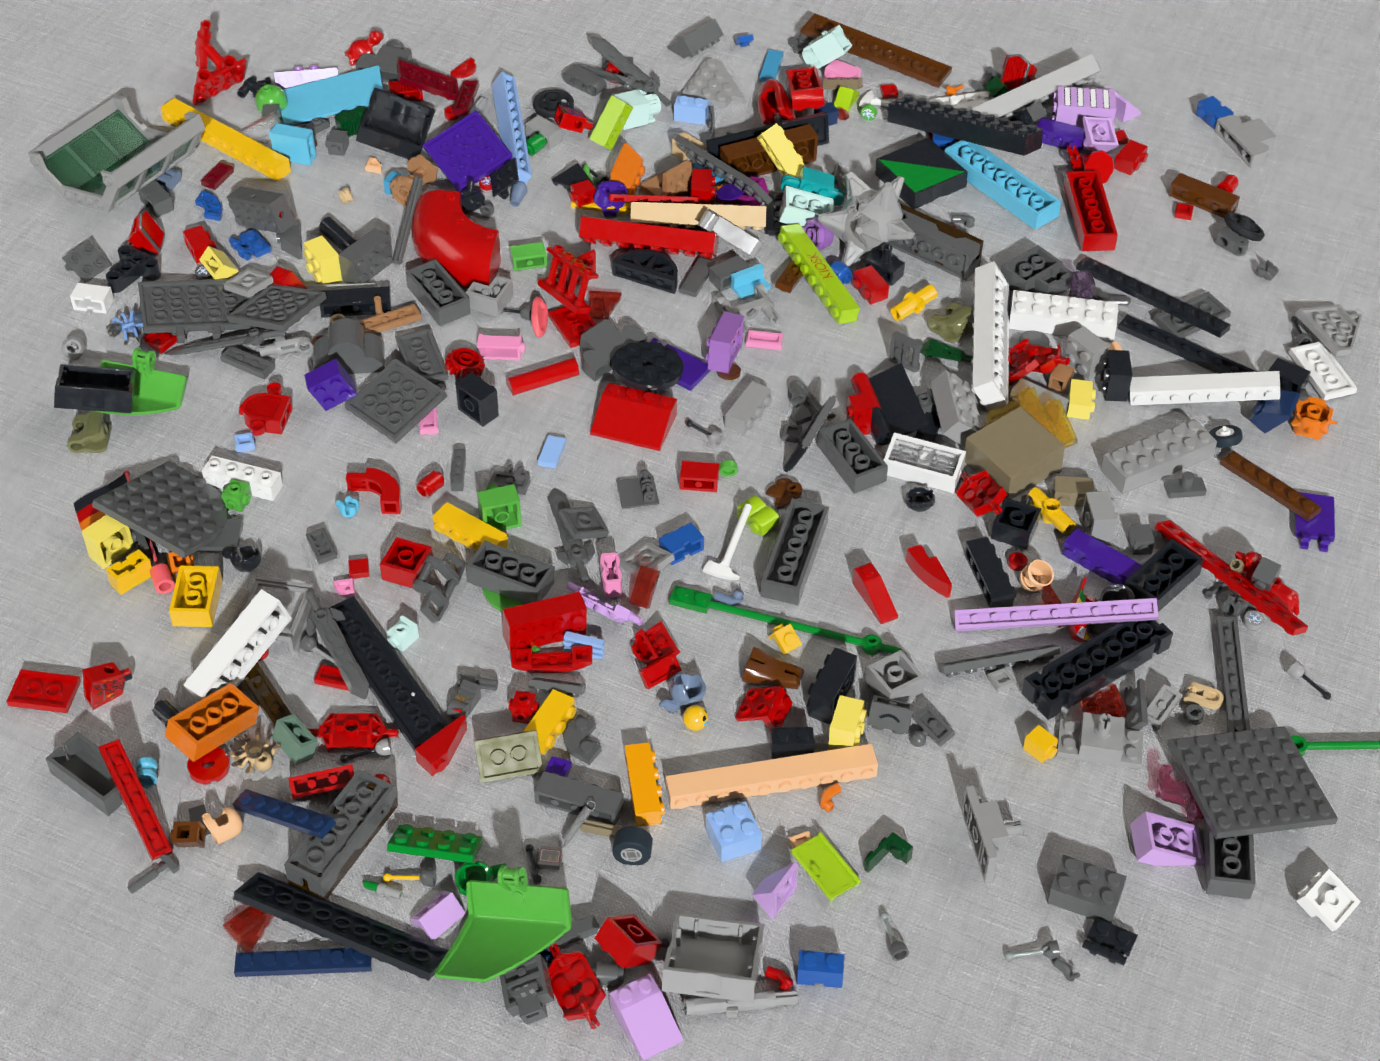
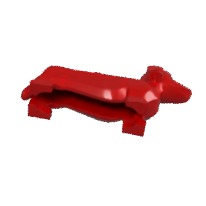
[1235,551,1300,616]

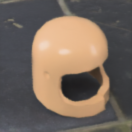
[1019,560,1054,593]
[201,807,243,845]

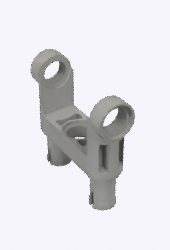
[714,283,780,333]
[253,317,313,357]

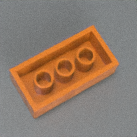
[165,683,259,762]

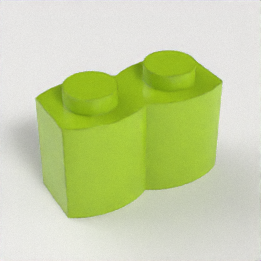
[736,495,779,536]

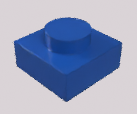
[735,34,754,47]

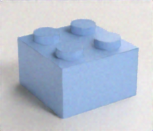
[705,801,762,862]

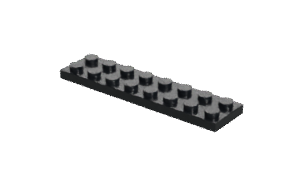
[706,111,829,160]

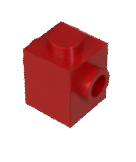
[569,179,596,207]

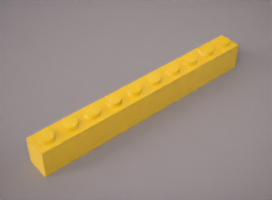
[160,98,291,181]

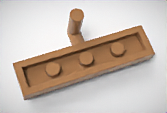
[358,296,421,334]

